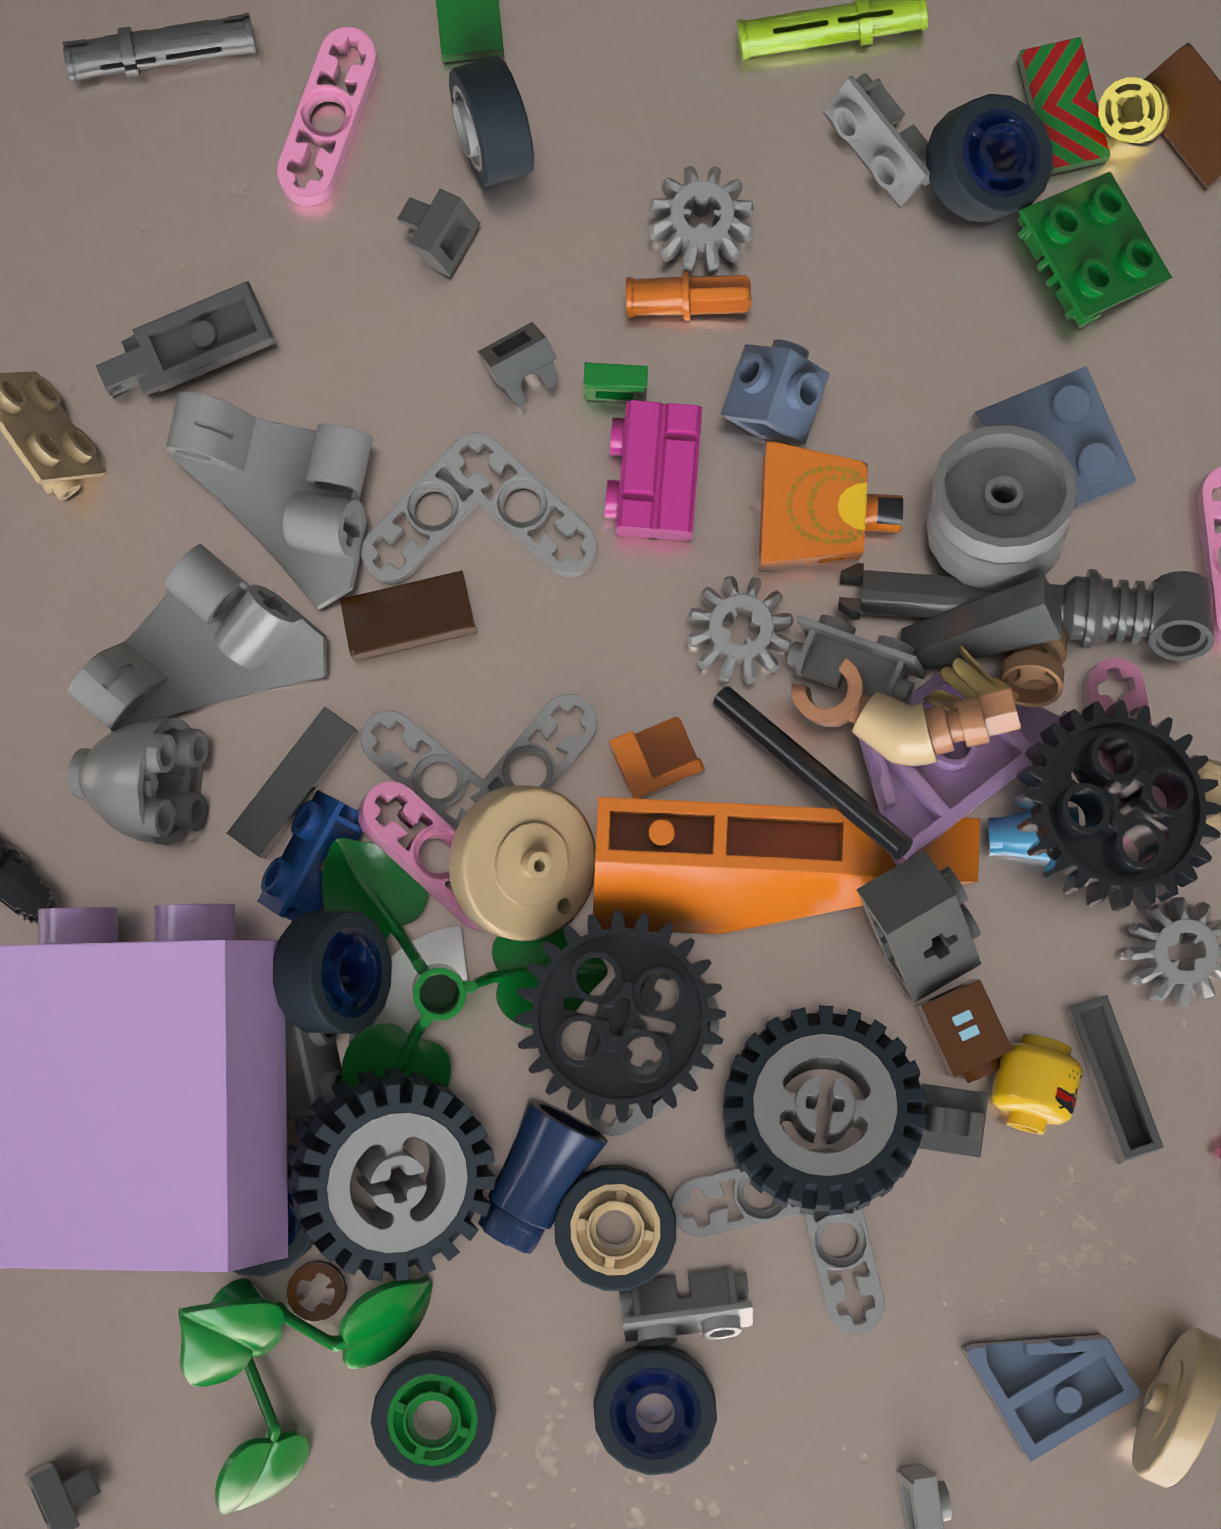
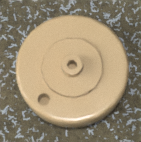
[449,785,596,941]
[1132,1328,1221,1488]

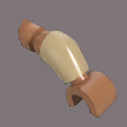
[791,658,1021,766]

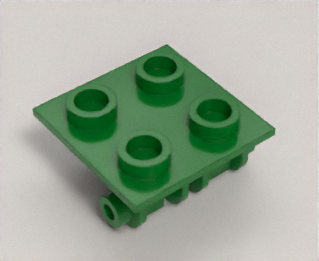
[1017,171,1173,328]

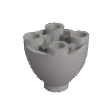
[68,718,209,846]

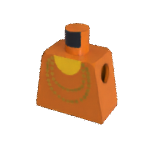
[758,442,903,572]

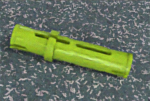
[736,0,928,61]

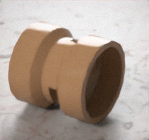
[1000,627,1068,708]

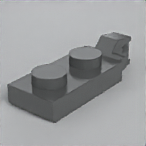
[96,281,276,397]

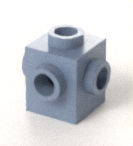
[720,339,830,444]

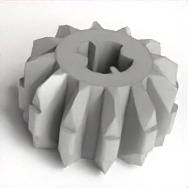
[649,165,754,275]
[686,576,794,684]
[1124,897,1221,1007]

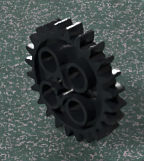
[1013,700,1221,912]
[514,910,726,1123]

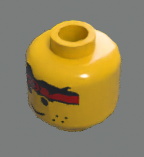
[990,1034,1083,1135]

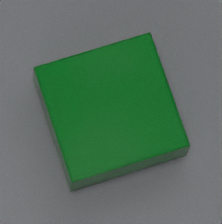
[436,0,504,63]
[583,362,648,403]

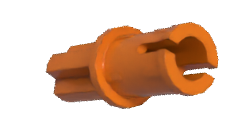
[626,270,752,321]

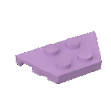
[859,664,1068,865]

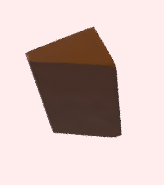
[1144,43,1221,189]
[340,570,477,661]

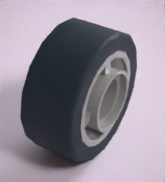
[449,56,534,187]

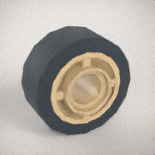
[554,1165,676,1291]

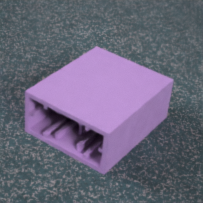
[0,904,288,1272]

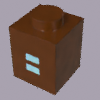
[914,979,1013,1083]

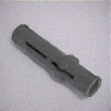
[63,13,256,82]

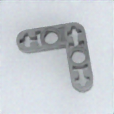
[361,432,597,585]
[360,694,597,830]
[671,1147,885,1334]

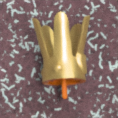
[923,645,1021,726]

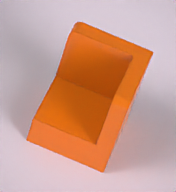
[609,717,705,799]

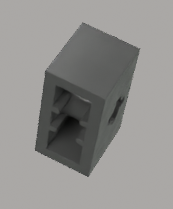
[856,850,982,1003]

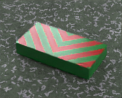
[1017,37,1111,175]

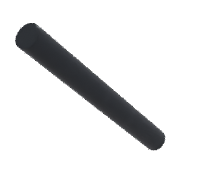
[713,686,913,860]

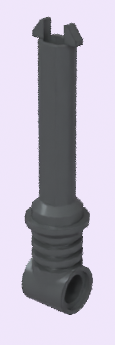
[838,563,1214,661]

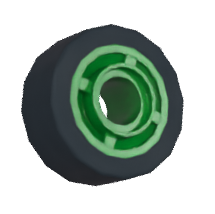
[371,1350,497,1483]

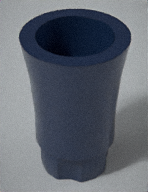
[478,1098,608,1254]

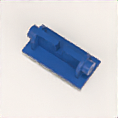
[257,790,363,921]

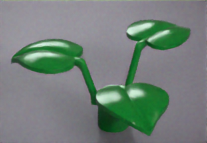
[322,838,608,1088]
[178,1274,432,1515]

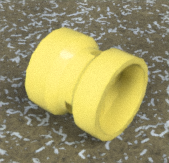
[1098,77,1170,144]

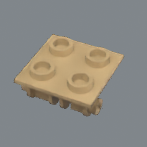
[0,371,107,500]

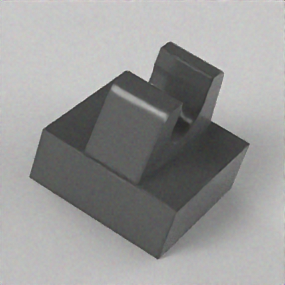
[397,188,481,277]
[477,322,558,405]
[918,1083,989,1158]
[24,1463,101,1529]

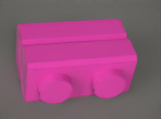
[604,400,703,542]

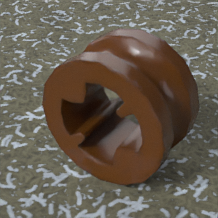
[286,1259,348,1322]

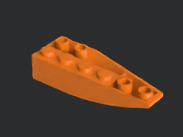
[593,797,980,934]

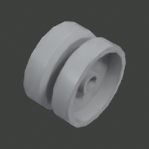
[926,425,1077,592]

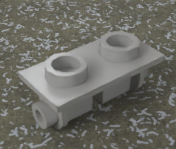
[823,73,931,207]
[787,615,926,704]
[286,995,343,1127]
[619,1268,753,1347]

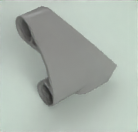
[165,392,373,609]
[68,544,327,731]

